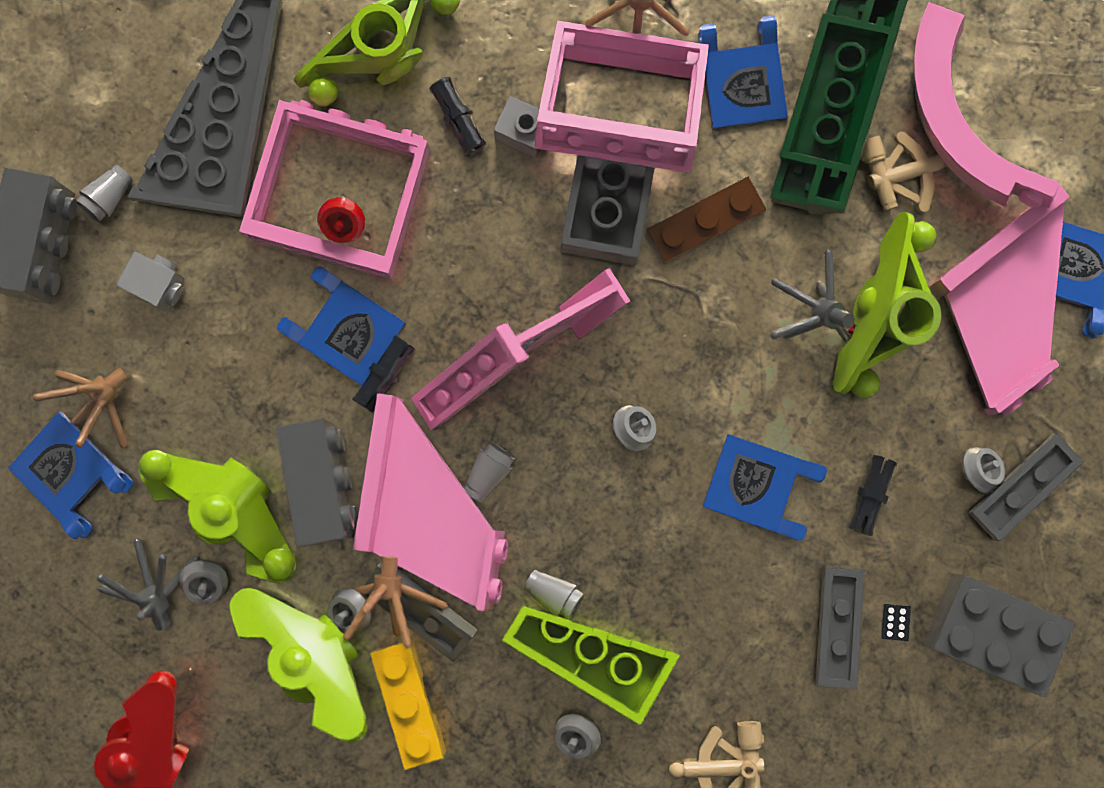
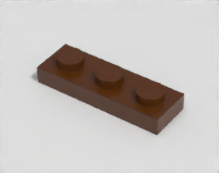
[646,176,767,264]

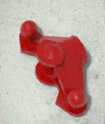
[93,670,189,788]

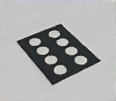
[881,604,911,641]

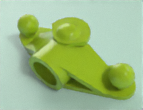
[294,0,460,106]
[833,211,941,399]
[138,450,296,584]
[230,588,367,744]

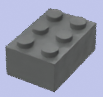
[561,155,655,266]
[0,167,77,304]
[276,418,358,547]
[923,574,1075,697]

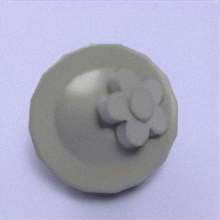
[613,405,656,452]
[963,447,1005,493]
[179,560,229,605]
[327,588,371,634]
[554,714,601,759]

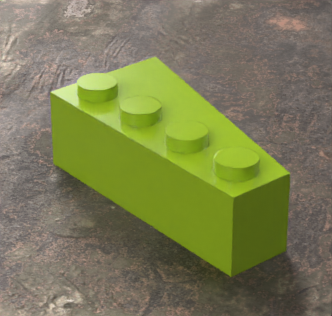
[500,606,680,725]

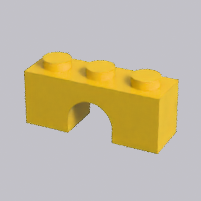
[370,638,446,770]

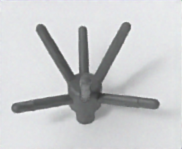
[770,249,855,341]
[96,538,200,630]

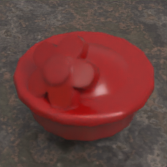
[317,197,365,243]

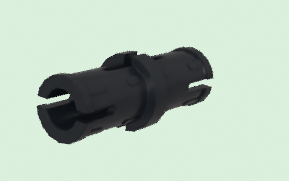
[429,77,486,155]
[352,335,415,413]
[848,455,897,536]

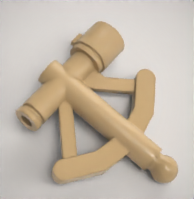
[861,131,948,213]
[669,721,764,788]

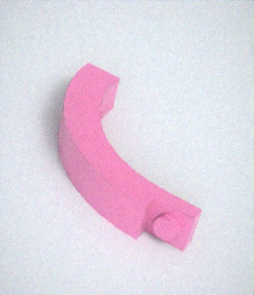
[914,2,1060,208]

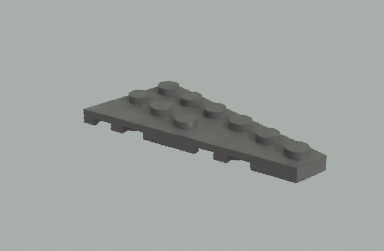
[127,0,282,217]

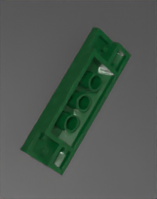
[770,0,908,215]

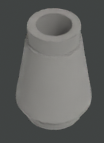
[76,165,133,222]
[464,442,515,502]
[523,570,584,620]

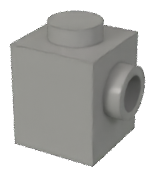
[494,96,540,158]
[116,251,184,312]

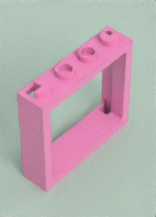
[535,21,709,173]
[239,100,430,280]

